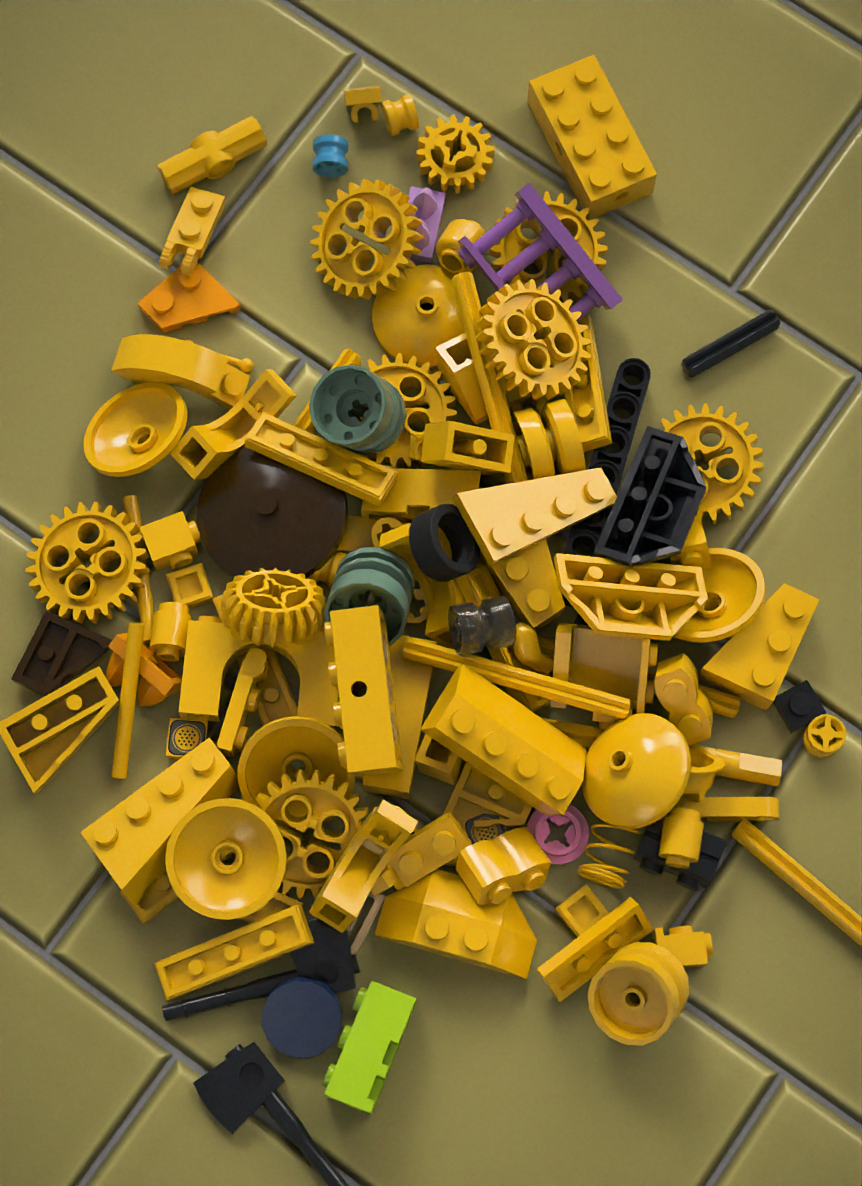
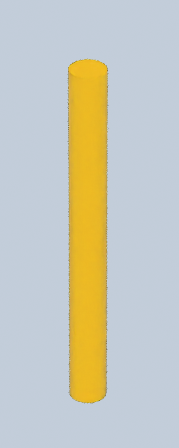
[123,495,154,644]
[111,622,144,779]

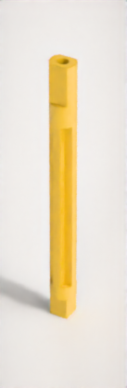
[542,718,782,787]

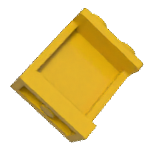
[550,623,658,714]

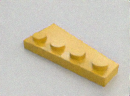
[452,468,617,566]

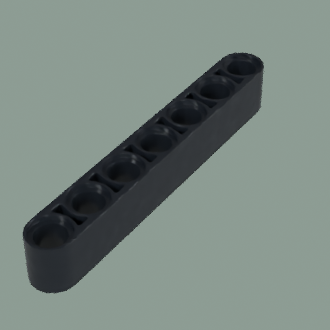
[562,358,651,607]

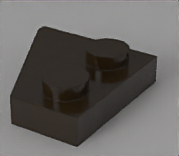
[11,611,112,696]

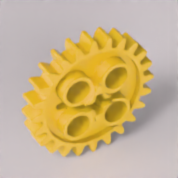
[310,179,424,300]
[488,191,608,303]
[475,279,591,401]
[354,353,457,469]
[661,403,764,525]
[26,501,150,625]
[256,770,368,899]

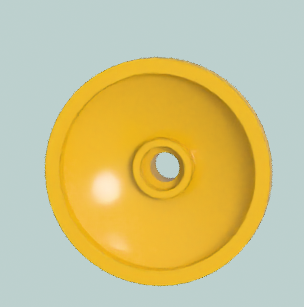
[372,265,465,369]
[84,382,188,477]
[670,548,766,643]
[582,713,691,829]
[237,716,356,830]
[166,798,287,920]

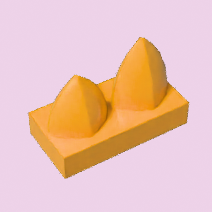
[106,633,182,707]

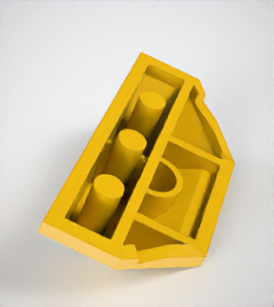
[554,553,708,641]
[374,869,537,980]

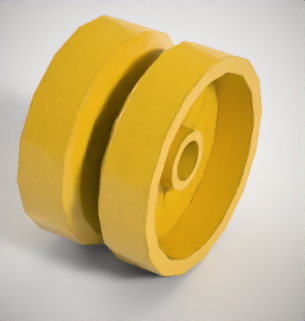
[511,399,586,480]
[588,942,689,1046]

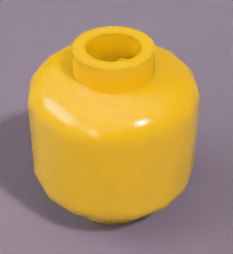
[435,219,485,274]

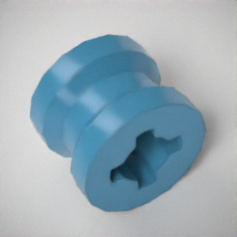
[312,135,348,177]

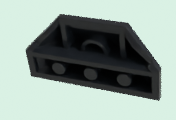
[594,426,706,567]

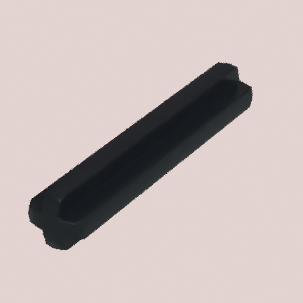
[681,310,781,377]

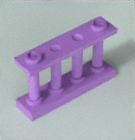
[457,182,623,321]

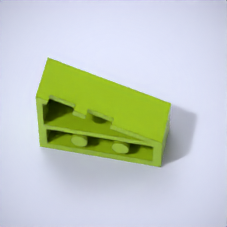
[322,980,416,1115]

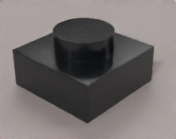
[773,680,827,734]

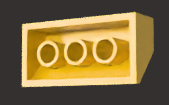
[420,663,587,816]

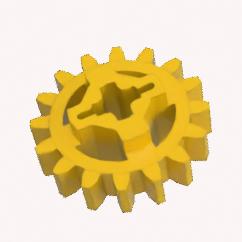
[416,115,495,194]

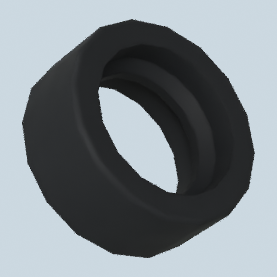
[409,504,480,582]

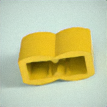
[654,653,713,746]
[455,827,551,905]

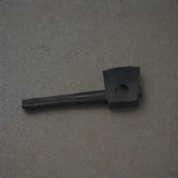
[162,918,360,1021]
[193,1042,349,1186]

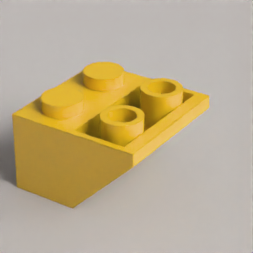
[435,329,532,425]

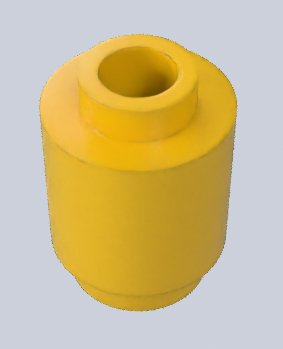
[150,602,192,662]
[659,807,704,869]

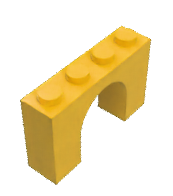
[178,616,339,730]

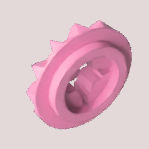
[527,805,589,865]

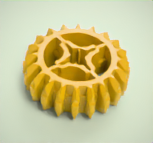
[221,567,326,648]

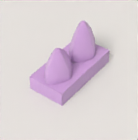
[408,186,446,264]

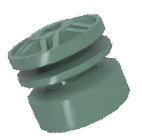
[309,365,406,455]
[324,547,415,646]

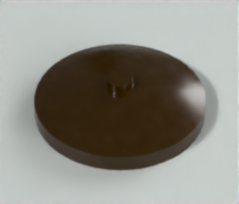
[196,445,348,578]

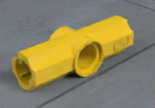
[157,116,268,195]

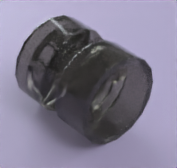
[448,596,516,656]

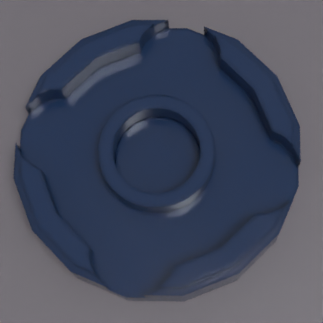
[262,977,342,1058]

